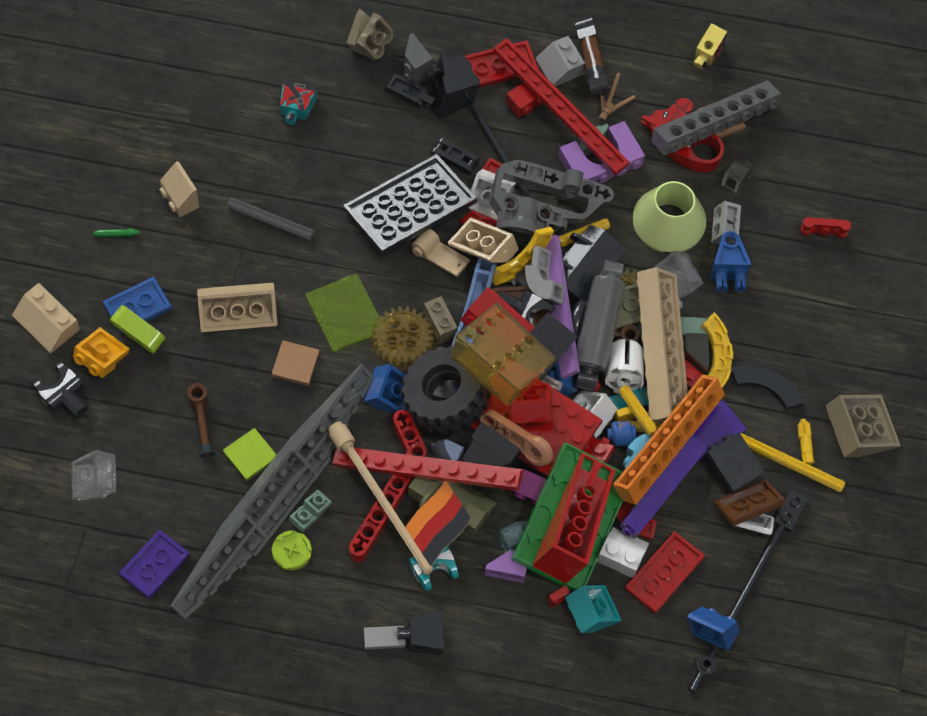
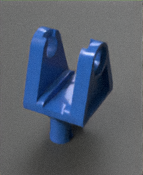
[710,231,751,292]

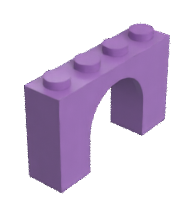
[558,121,645,190]

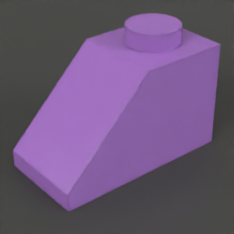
[485,550,526,583]

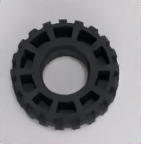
[401,346,492,435]

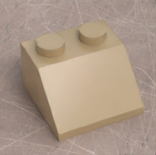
[159,162,199,218]

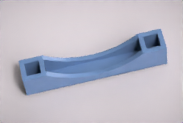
[452,258,497,353]

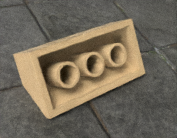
[198,283,277,332]

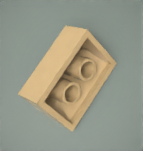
[448,217,519,262]
[12,283,80,354]

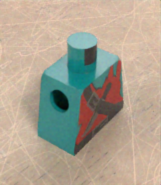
[280,80,317,125]

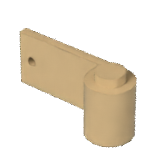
[411,229,470,277]

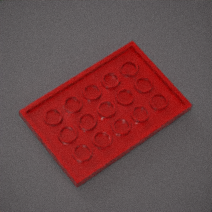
[470,359,603,477]

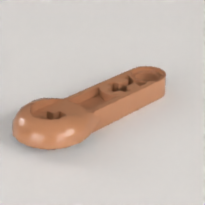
[480,410,553,467]

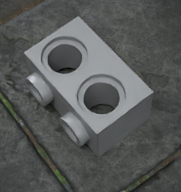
[711,201,741,245]

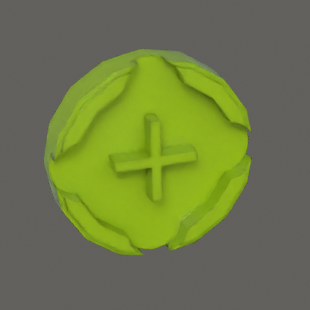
[272,531,312,571]

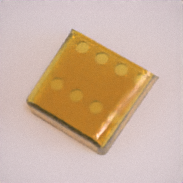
[452,302,555,406]

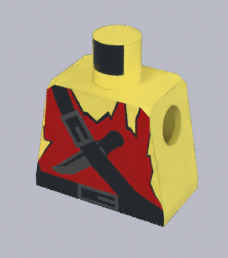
[694,23,727,69]

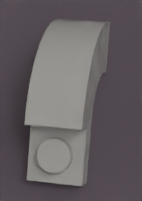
[525,246,565,304]

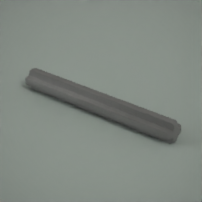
[227,198,314,240]

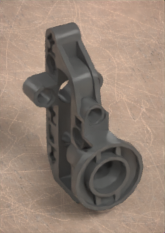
[489,160,614,246]

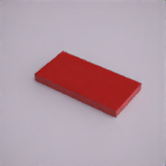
[465,40,539,88]
[624,531,705,614]

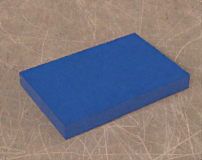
[103,277,172,334]

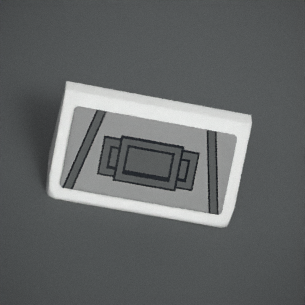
[736,514,774,535]

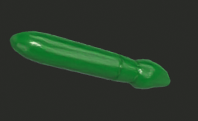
[93,228,140,237]

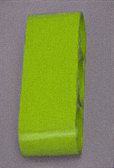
[109,305,166,354]

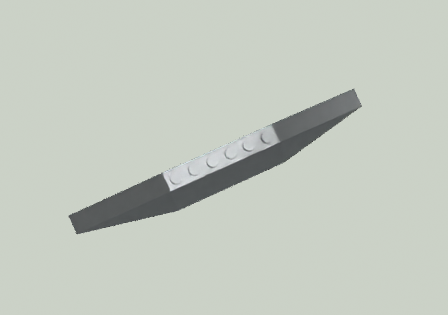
[171,364,374,619]

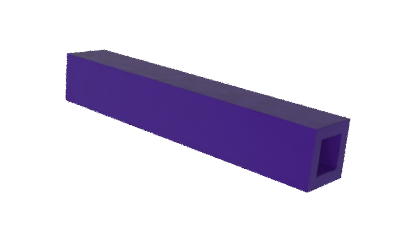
[619,435,708,539]

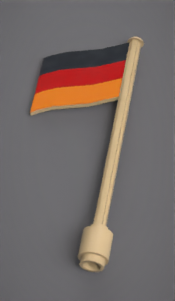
[328,421,471,575]

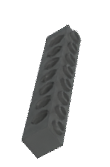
[651,80,781,156]

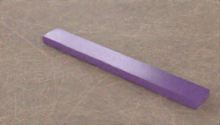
[546,235,580,379]

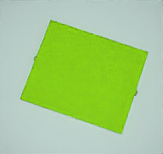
[305,273,385,351]

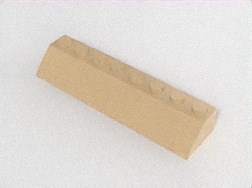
[637,267,688,424]

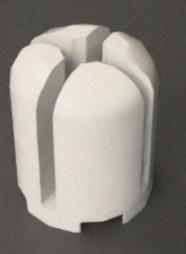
[605,339,644,394]

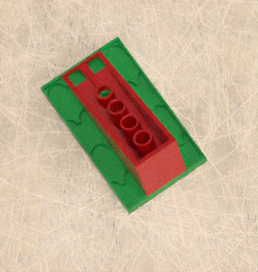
[511,442,623,592]

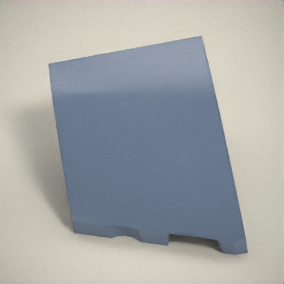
[429,439,473,487]

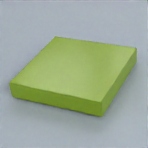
[223,428,276,481]

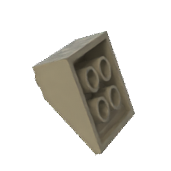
[825,395,901,458]

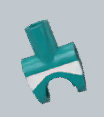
[409,546,459,591]

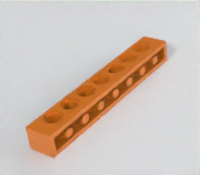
[613,374,725,505]

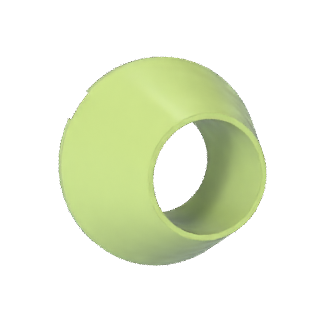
[633,181,706,253]

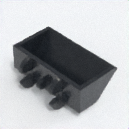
[563,225,627,302]

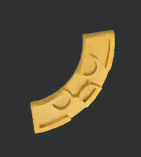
[492,227,554,286]
[701,312,733,388]

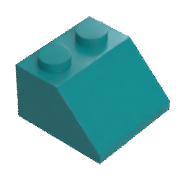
[565,585,622,633]

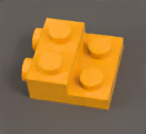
[73,327,129,378]

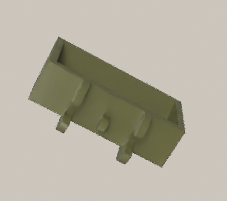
[408,477,497,537]

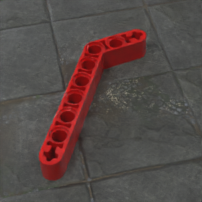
[349,410,426,562]

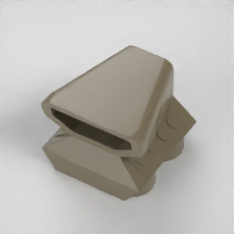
[346,9,394,61]

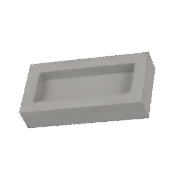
[364,626,406,650]

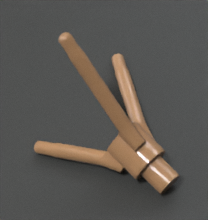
[599,73,636,121]

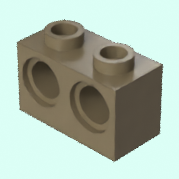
[423,296,457,344]

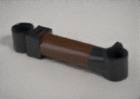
[575,16,610,96]

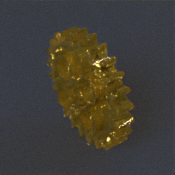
[372,306,434,366]

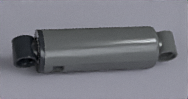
[574,260,626,391]

